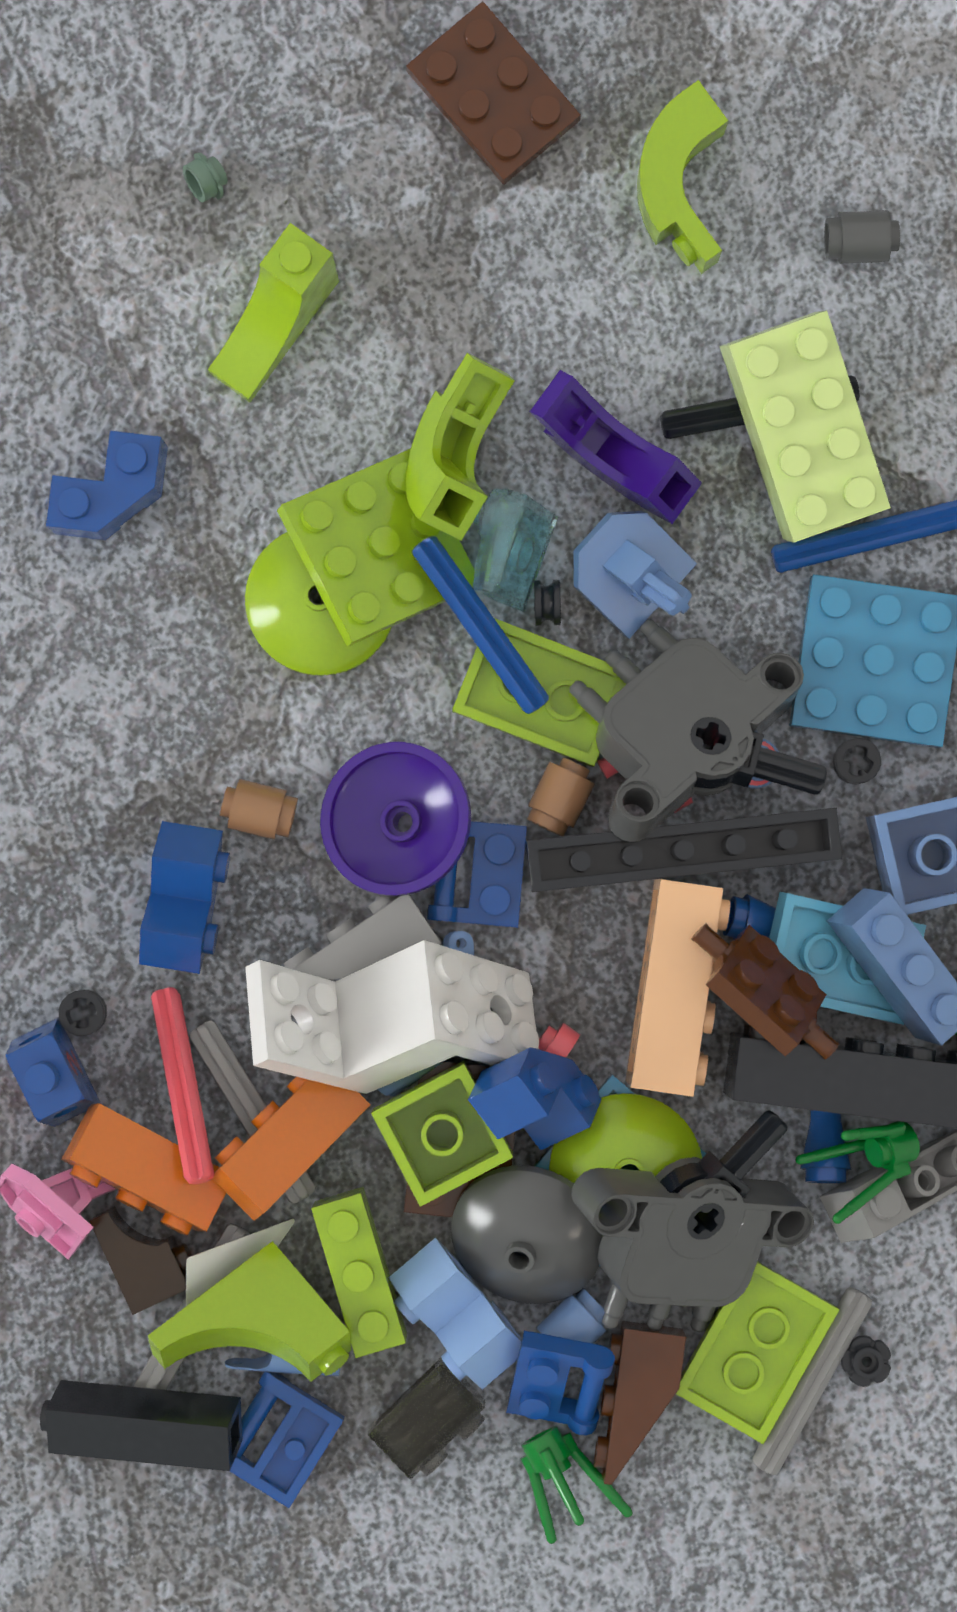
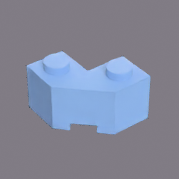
[388,1238,522,1390]

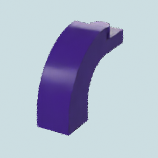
[529,370,702,524]

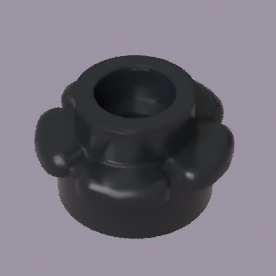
[841,1335,891,1387]

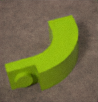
[637,80,728,274]
[406,352,515,541]

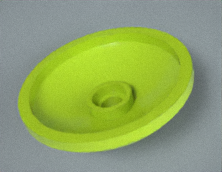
[245,532,392,676]
[549,1093,702,1183]

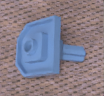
[573,511,697,639]

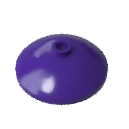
[320,742,471,896]

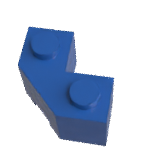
[46,431,168,540]
[139,821,230,974]
[468,1047,601,1150]

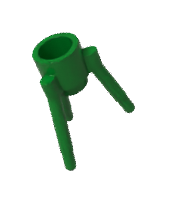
[795,1121,920,1224]
[520,1426,633,1544]

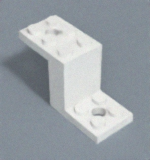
[245,940,539,1094]

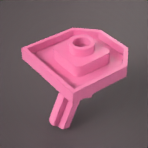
[0,1164,116,1260]

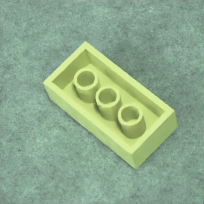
[719,310,891,543]

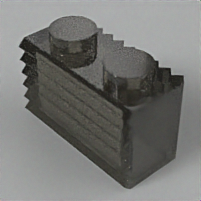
[368,1357,485,1480]

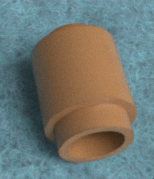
[527,757,595,837]
[220,779,298,840]

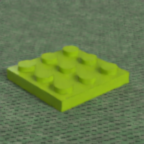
[277,448,481,647]

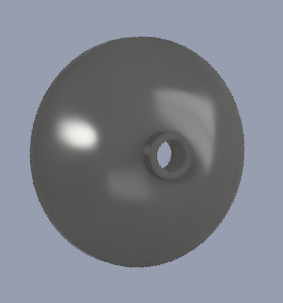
[451,1165,603,1304]

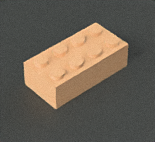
[625,879,730,1097]

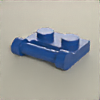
[427,821,527,928]
[506,1330,615,1436]
[230,1372,345,1508]

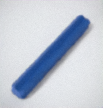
[771,500,957,573]
[412,536,549,714]

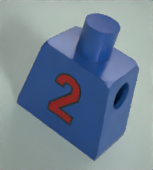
[5,1017,101,1127]

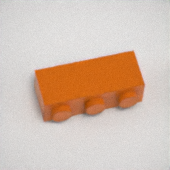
[213,1077,371,1221]
[61,1103,226,1236]

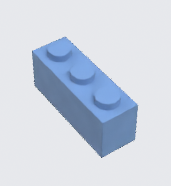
[827,888,957,1046]

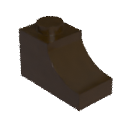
[89,1206,192,1315]

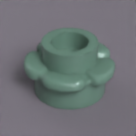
[183,152,228,202]

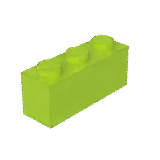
[311,1186,407,1358]

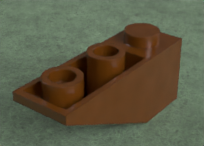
[594,1320,686,1485]

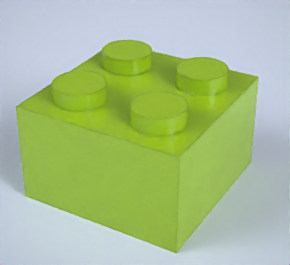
[371,1060,513,1207]

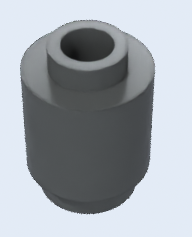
[824,210,900,264]

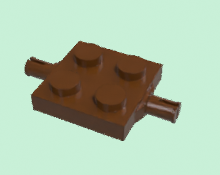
[691,923,840,1060]

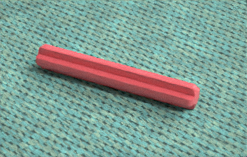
[151,987,214,1185]

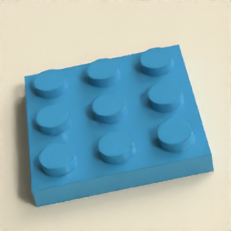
[789,574,957,748]

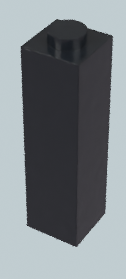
[40,1380,243,1471]

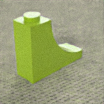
[208,223,339,402]
[147,1241,352,1382]

